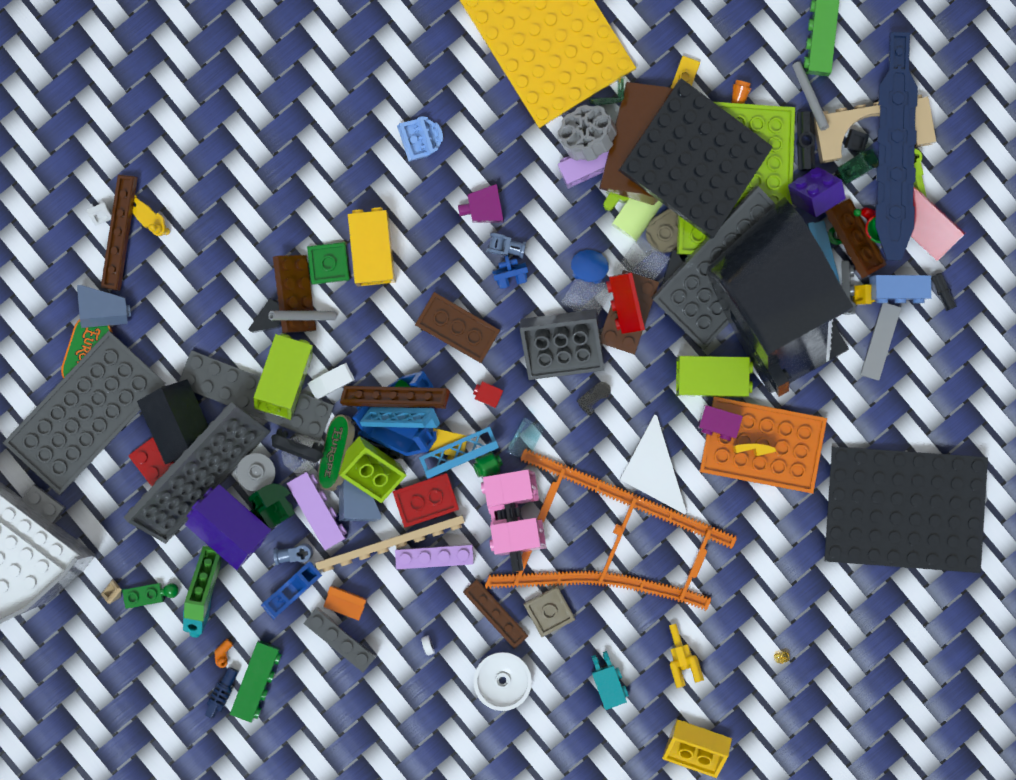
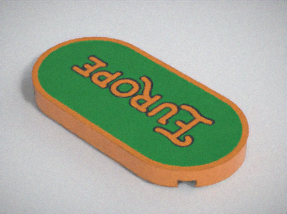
[61,319,113,378]

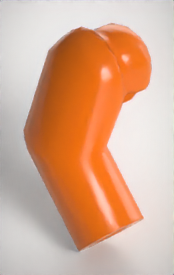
[214,639,233,668]

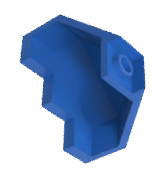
[353,371,437,456]

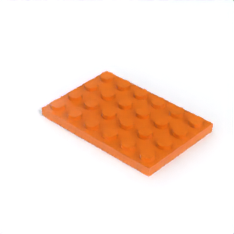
[699,397,827,494]

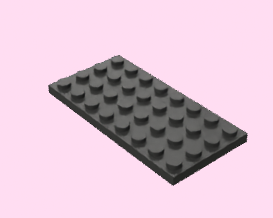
[651,186,776,350]
[3,331,166,495]
[124,402,270,544]

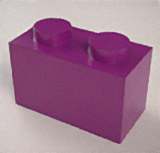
[697,405,743,441]

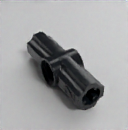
[796,111,816,171]

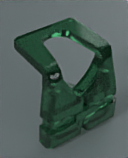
[588,78,624,105]

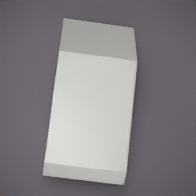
[307,363,355,399]

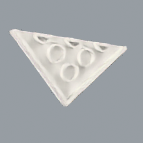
[620,415,686,514]

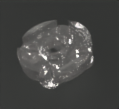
[282,435,320,474]

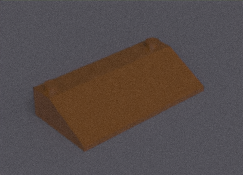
[599,82,672,205]

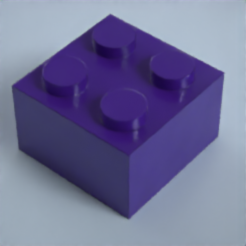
[788,167,846,217]

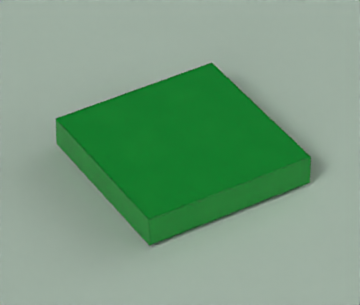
[307,242,350,285]

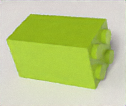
[254,334,313,420]
[676,356,753,397]

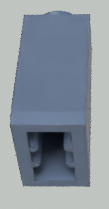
[77,285,131,328]
[339,479,381,522]

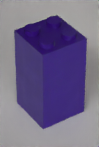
[185,484,271,570]

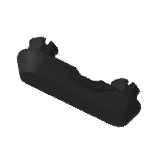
[271,429,324,463]

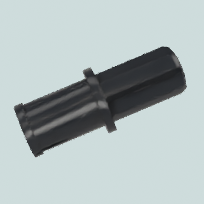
[931,273,957,311]

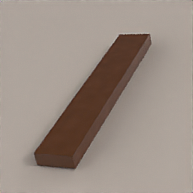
[101,174,138,291]
[340,386,450,409]

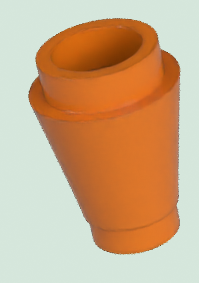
[731,80,751,104]

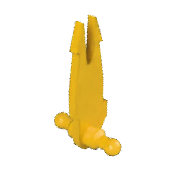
[132,195,170,236]

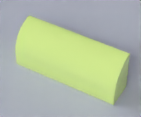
[612,198,663,242]

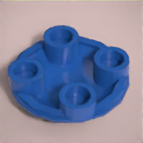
[571,250,609,284]

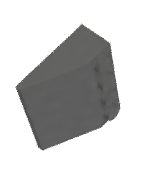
[520,309,605,380]

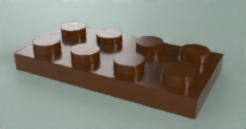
[825,198,887,278]
[273,255,316,333]
[600,270,659,355]
[415,292,500,363]

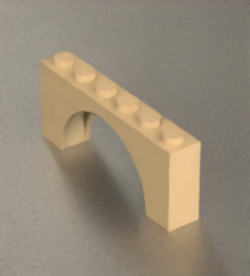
[814,95,936,164]

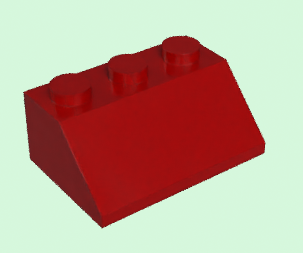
[606,272,645,334]

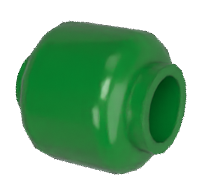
[473,452,503,478]

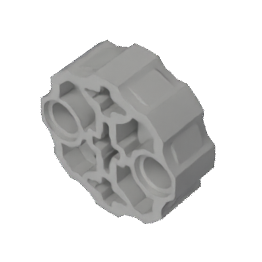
[558,105,617,161]

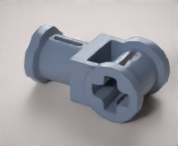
[486,233,526,259]
[273,544,313,566]

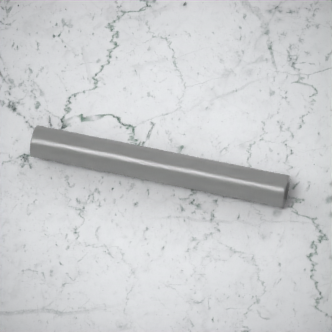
[792,62,829,131]
[268,311,337,320]

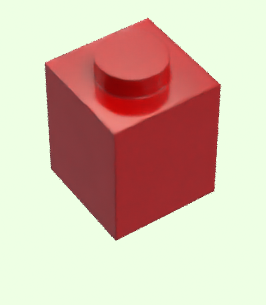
[473,381,503,408]

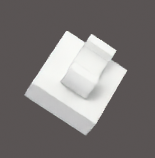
[87,200,112,226]

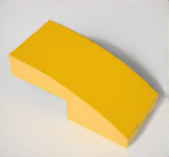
[733,444,776,456]

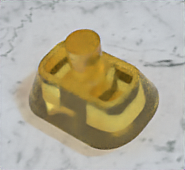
[774,652,790,664]

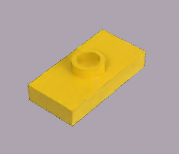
[671,56,700,89]

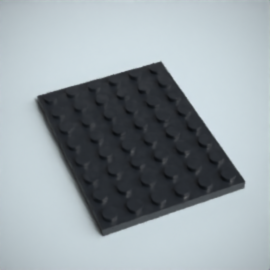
[824,446,988,573]

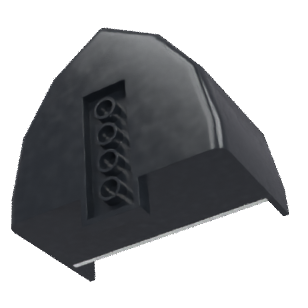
[706,197,854,397]

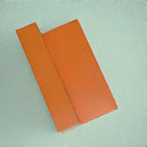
[323,585,367,621]

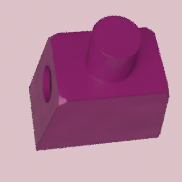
[458,184,503,223]

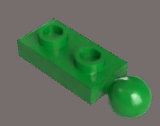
[122,583,179,609]

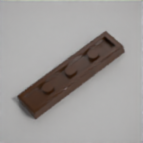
[463,579,528,649]

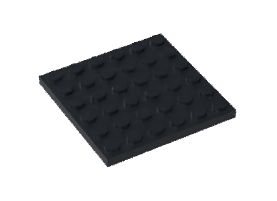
[618,78,773,239]

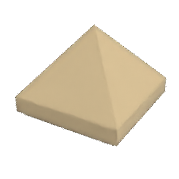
[101,580,122,604]

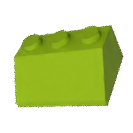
[339,436,407,503]

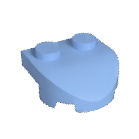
[397,117,443,162]

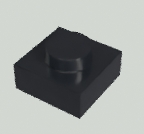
[844,129,869,153]

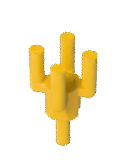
[669,624,704,688]

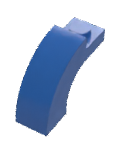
[261,561,322,620]

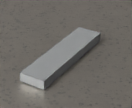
[860,303,901,381]

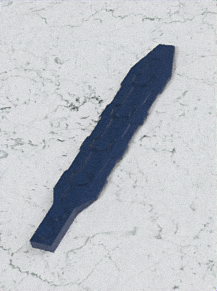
[875,32,918,261]

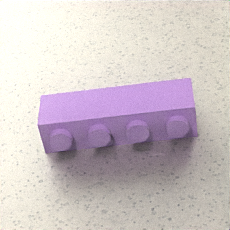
[558,152,608,189]
[286,472,347,550]
[395,544,474,569]

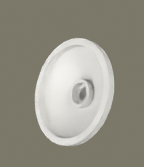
[474,652,532,711]

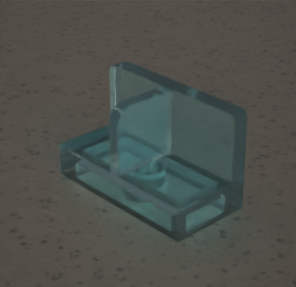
[506,417,544,459]

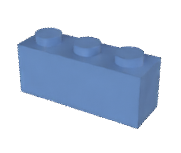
[869,275,931,304]

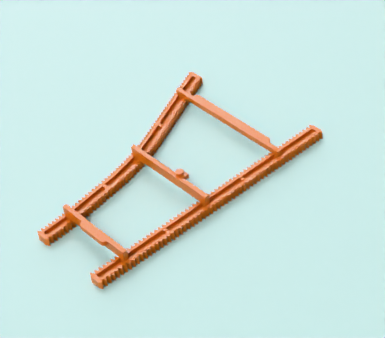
[485,448,736,611]

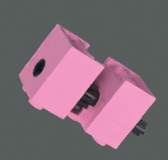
[481,470,547,572]

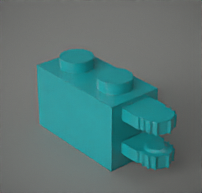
[591,651,629,710]

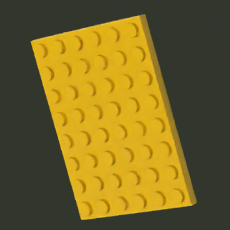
[459,0,636,129]

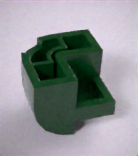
[248,484,295,529]

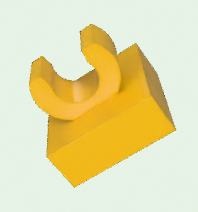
[853,284,875,305]

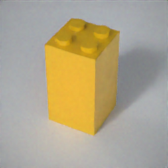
[348,207,395,287]

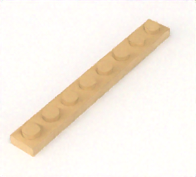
[315,515,465,572]

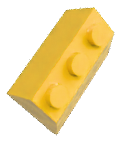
[662,719,732,778]

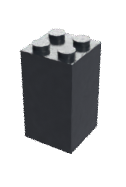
[137,379,209,465]

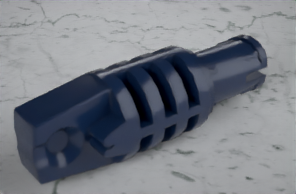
[205,667,239,719]

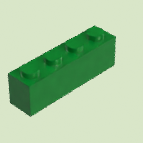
[230,640,282,723]

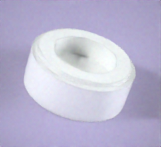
[421,635,435,656]

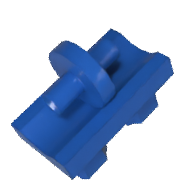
[492,255,528,289]

